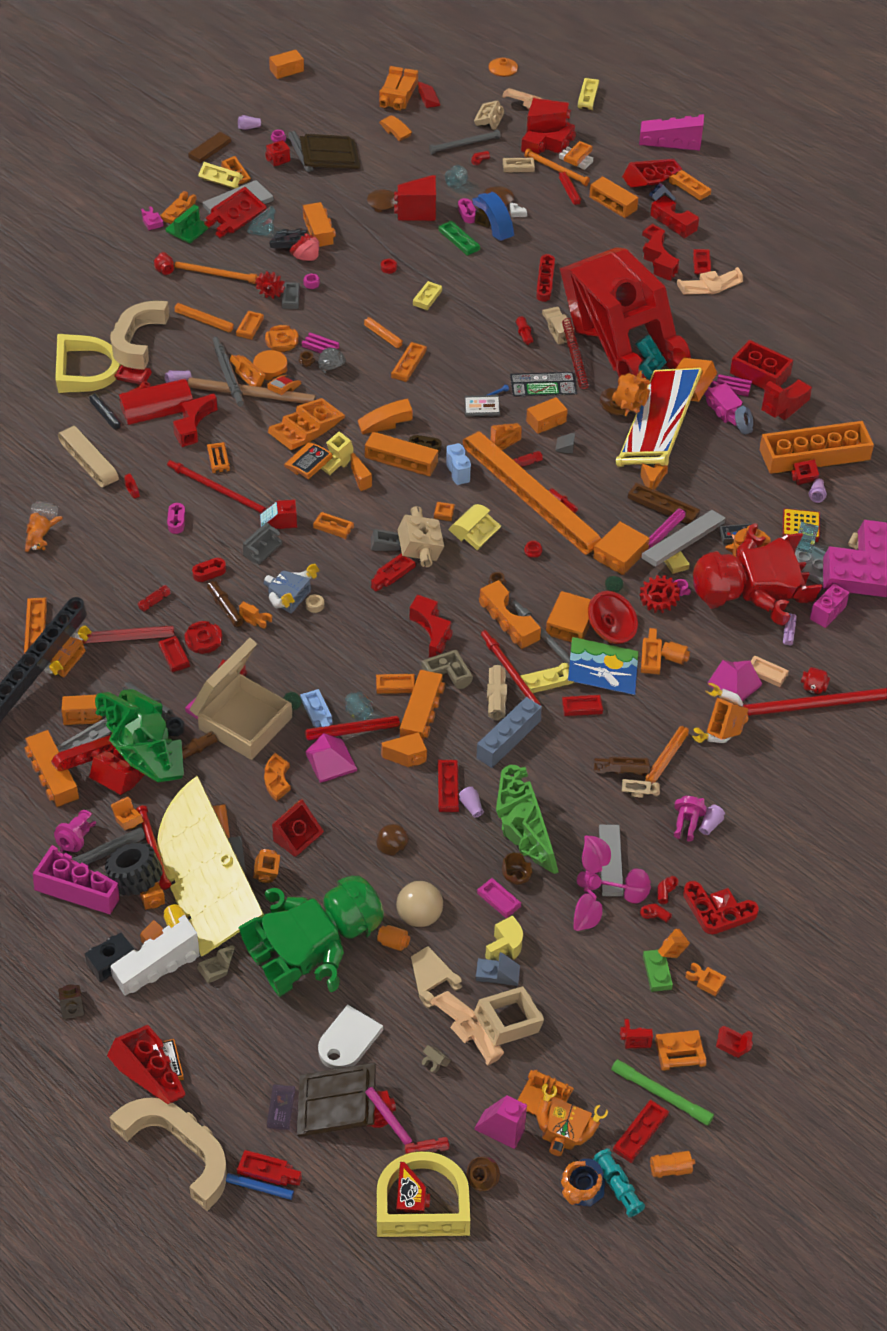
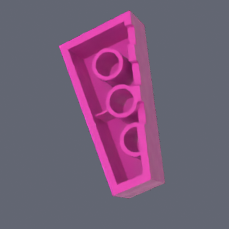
[639,114,704,151]
[33,845,119,914]

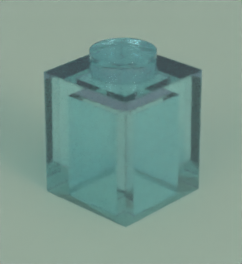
[796,522,819,554]

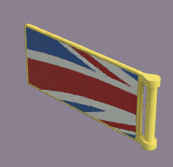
[616,368,702,467]

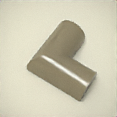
[422,650,473,689]

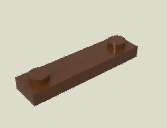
[628,483,700,524]

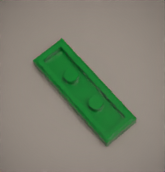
[439,221,480,256]

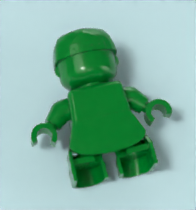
[238,876,384,997]

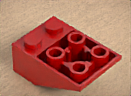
[89,747,145,795]

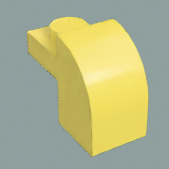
[321,432,353,475]
[485,916,523,961]

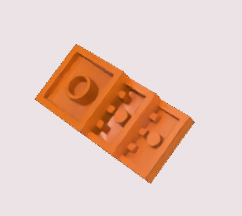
[268,398,345,450]

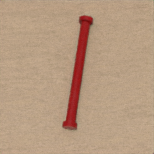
[136,805,171,890]

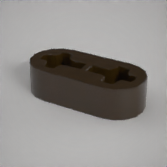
[409,435,442,454]

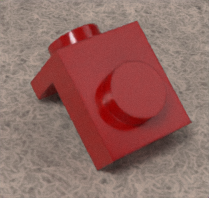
[716,1026,753,1058]

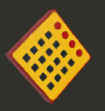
[782,509,820,542]

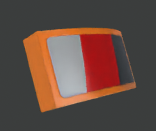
[267,375,301,395]

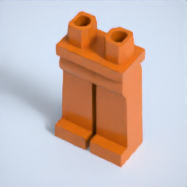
[379,66,418,111]

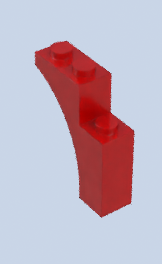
[761,379,812,420]

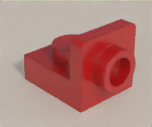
[620,1019,653,1049]

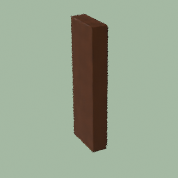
[188,132,232,164]

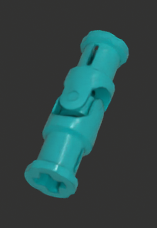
[593,1149,646,1217]

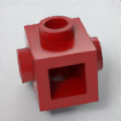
[265,140,290,166]

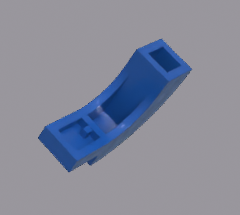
[472,192,514,241]

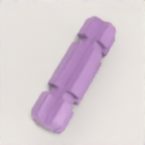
[783,613,797,646]

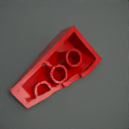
[107,1025,186,1104]

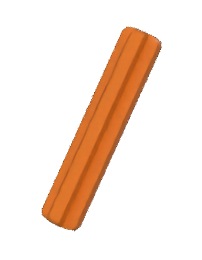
[364,317,403,348]

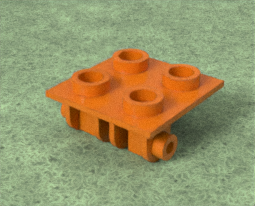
[518,1070,574,1115]

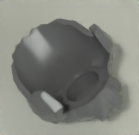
[318,348,346,374]

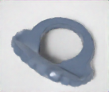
[735,406,753,434]

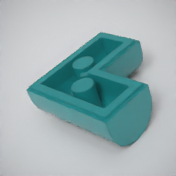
[635,334,667,379]

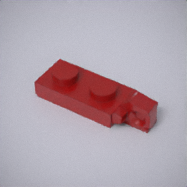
[371,553,416,592]
[237,1150,302,1186]

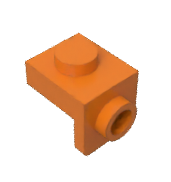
[111,797,143,830]

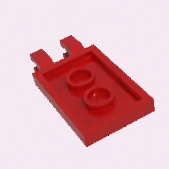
[204,186,267,238]

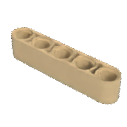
[58,426,119,488]

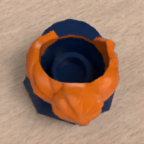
[561,1158,606,1207]

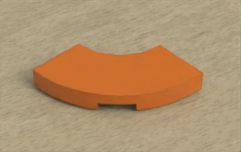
[264,753,291,802]

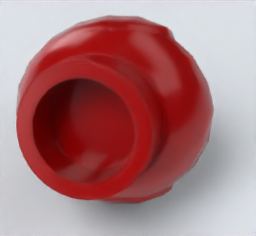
[154,252,174,275]

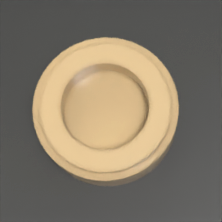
[306,594,324,613]

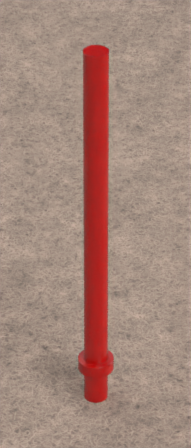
[167,460,266,513]

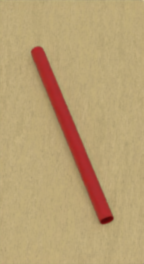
[743,688,887,716]

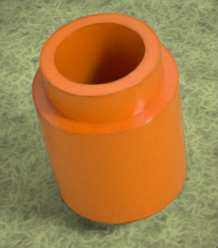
[661,641,691,665]
[377,925,410,951]

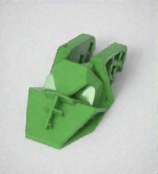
[496,765,559,874]

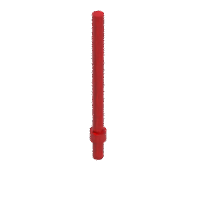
[481,630,541,706]

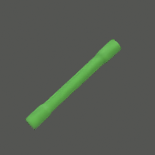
[611,1059,714,1126]

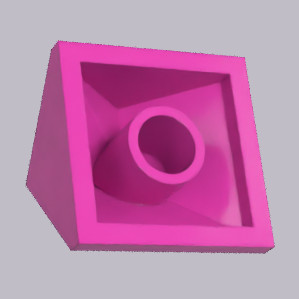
[708,660,762,701]
[306,733,357,783]

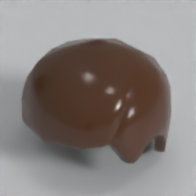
[376,824,409,856]
[501,852,533,885]

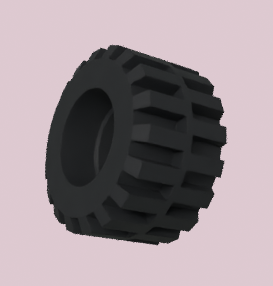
[105,842,163,896]

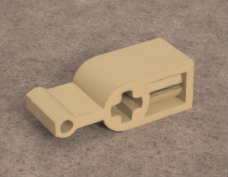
[542,307,574,344]

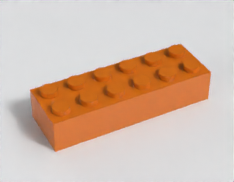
[760,421,874,474]

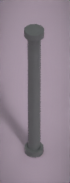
[429,129,501,154]

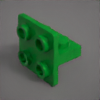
[166,205,209,243]

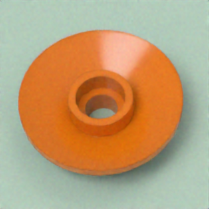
[488,58,518,77]

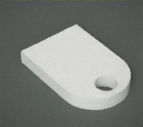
[318,1005,383,1069]

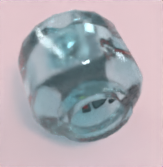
[445,165,468,189]
[344,692,373,720]

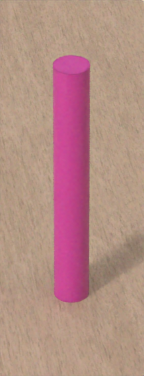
[365,1087,412,1145]

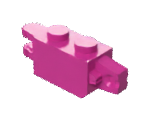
[704,380,745,426]

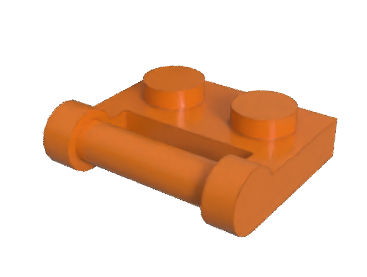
[655,1030,706,1071]

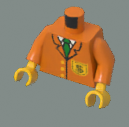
[536,1083,608,1156]

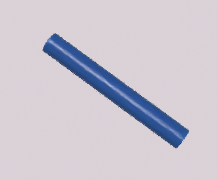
[226,1173,294,1200]

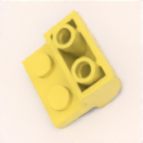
[448,504,501,550]

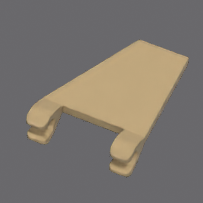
[411,946,462,1008]

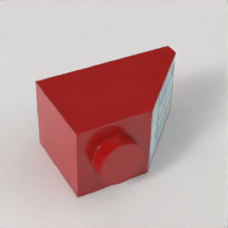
[260,500,297,529]

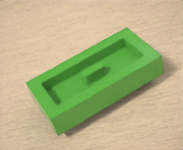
[643,950,673,992]

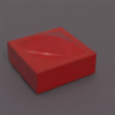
[709,888,737,911]

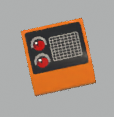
[284,442,333,480]

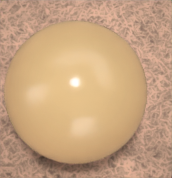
[396,881,443,927]

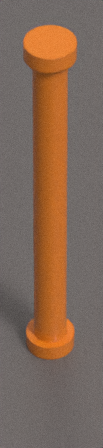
[524,149,590,186]

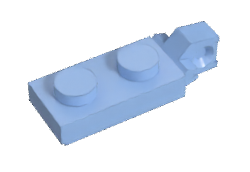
[300,689,333,728]

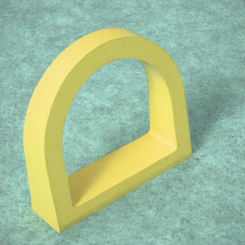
[56,334,121,393]
[377,1152,470,1237]

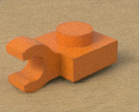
[239,601,272,628]

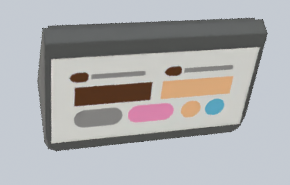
[464,395,500,417]

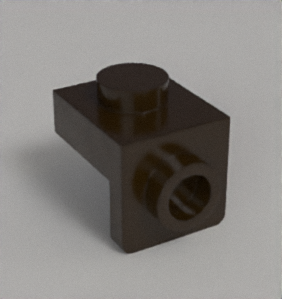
[58,984,84,1019]

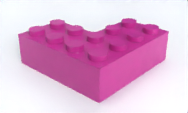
[823,520,887,597]

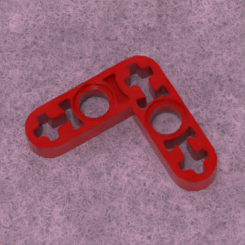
[683,881,759,935]

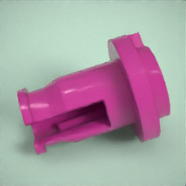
[674,796,707,841]
[54,810,96,853]

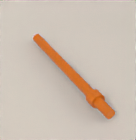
[175,261,259,284]

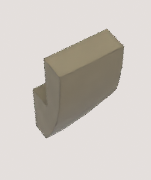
[197,945,235,984]

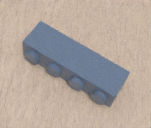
[477,697,542,768]

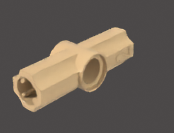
[487,665,507,720]

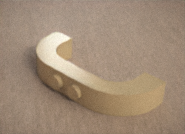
[110,301,170,369]
[109,1098,227,1211]

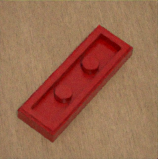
[438,760,459,812]
[613,1099,669,1163]

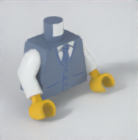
[263,564,320,613]

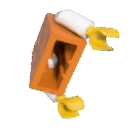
[41,626,92,678]
[692,683,748,743]

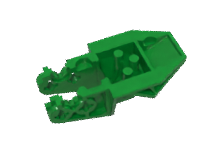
[95,689,184,782]

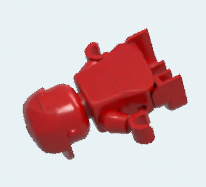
[693,523,822,625]

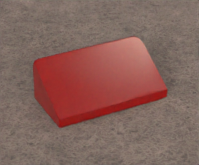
[418,82,440,108]

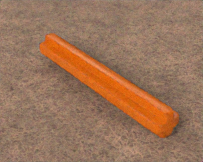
[174,303,234,332]
[645,726,689,784]

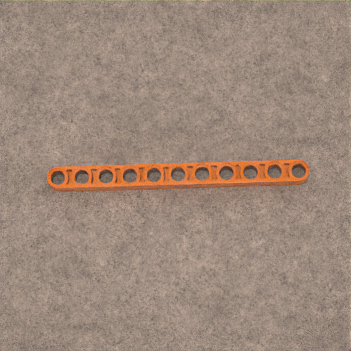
[463,431,601,555]

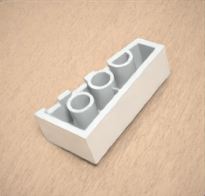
[111,915,200,996]

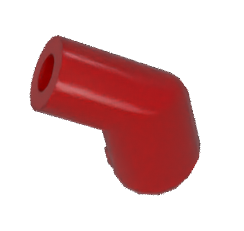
[471,151,490,166]
[640,904,672,923]

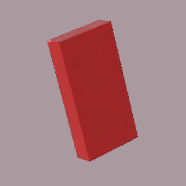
[115,365,152,385]
[158,636,190,672]
[562,695,603,716]

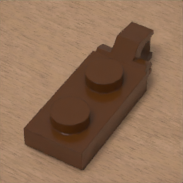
[594,757,650,775]

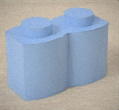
[446,443,471,485]

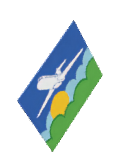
[568,637,638,695]

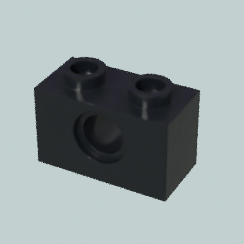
[84,932,135,982]

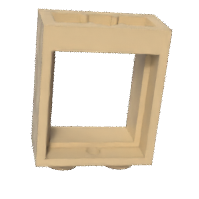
[474,986,544,1047]

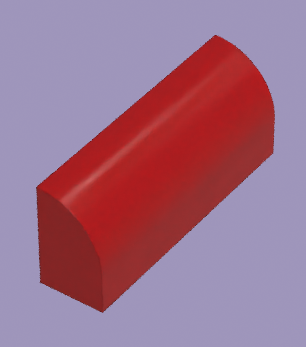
[119,379,193,425]

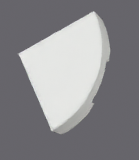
[510,203,527,218]

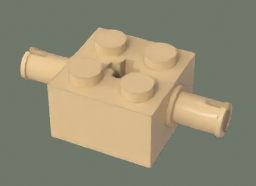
[397,506,444,567]

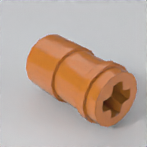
[650,1151,695,1178]

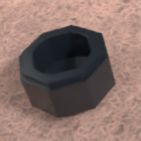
[166,717,185,737]

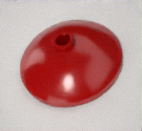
[588,591,638,644]

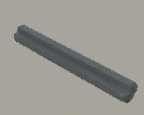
[288,131,314,172]
[72,828,145,865]

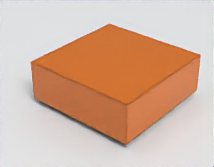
[434,502,455,521]

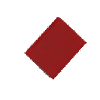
[272,799,324,857]

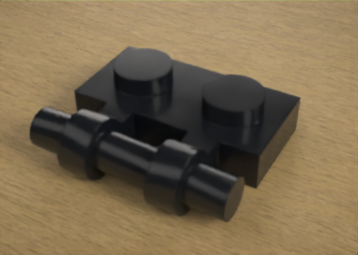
[269,228,309,248]

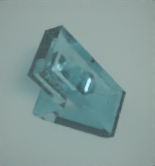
[247,206,276,236]

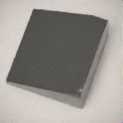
[555,433,575,454]

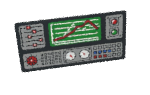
[510,372,577,396]

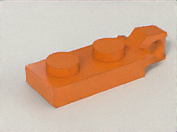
[229,355,266,387]
[640,628,662,675]

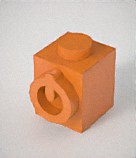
[253,849,280,883]

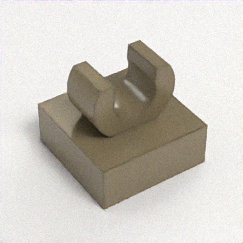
[422,1045,451,1073]

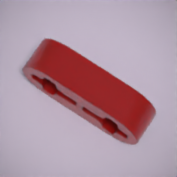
[192,558,226,582]

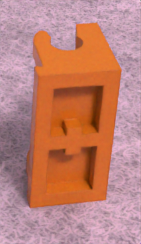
[62,695,103,725]

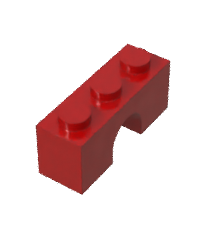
[650,195,699,238]

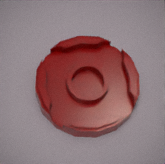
[184,621,223,654]

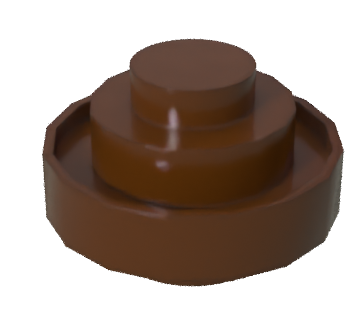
[467,1156,500,1191]

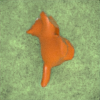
[25,512,63,552]

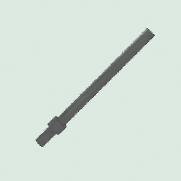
[511,600,570,664]

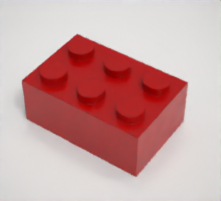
[730,340,794,389]

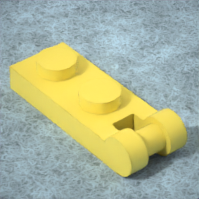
[578,78,599,110]
[198,162,243,189]
[521,663,573,693]

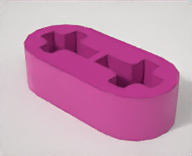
[458,198,476,223]
[167,503,185,534]

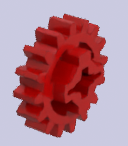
[640,575,680,613]

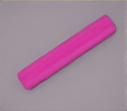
[648,508,686,549]

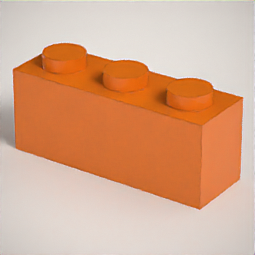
[589,176,639,218]
[303,202,336,247]

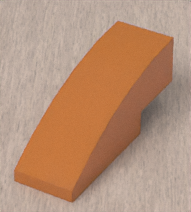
[358,399,413,434]

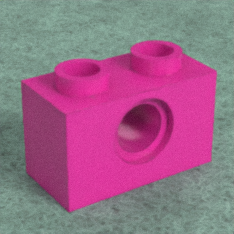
[810,583,850,628]

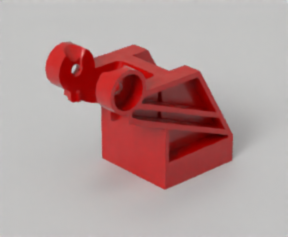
[560,247,691,378]

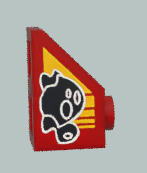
[397,1162,430,1214]

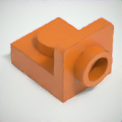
[139,882,165,910]
[658,929,690,958]

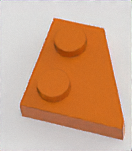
[490,423,522,450]

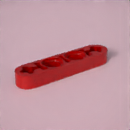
[536,254,555,302]
[51,735,114,771]

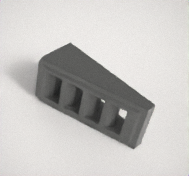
[371,529,401,551]

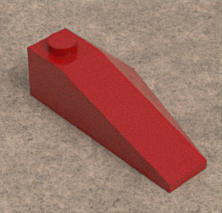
[622,159,682,187]

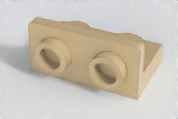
[474,100,504,130]

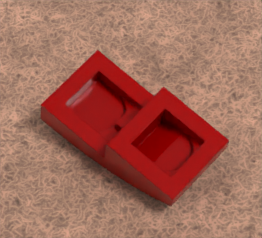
[693,249,711,274]

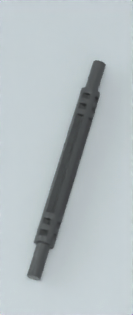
[213,337,244,407]

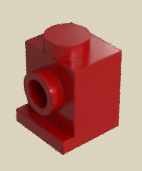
[791,459,819,485]

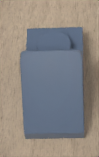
[476,952,520,986]

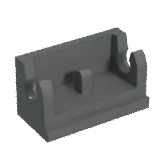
[243,522,282,565]

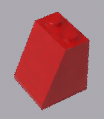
[527,98,571,133]
[394,175,436,221]

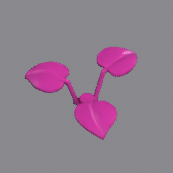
[574,835,651,931]

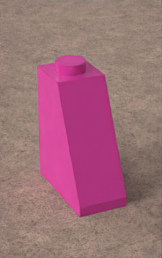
[474,1095,527,1149]

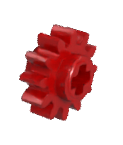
[255,271,285,299]

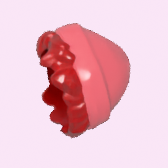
[290,233,320,261]

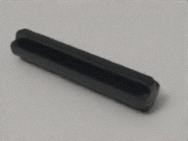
[89,393,121,429]

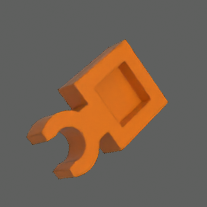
[685,963,726,997]

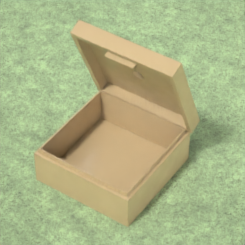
[189,638,292,760]

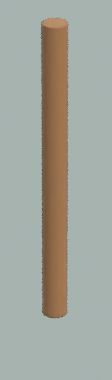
[188,377,316,404]

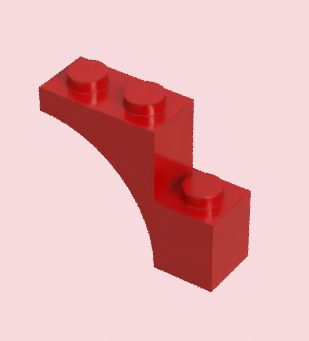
[521,123,576,155]
[643,229,679,281]
[173,393,218,447]
[409,595,453,658]

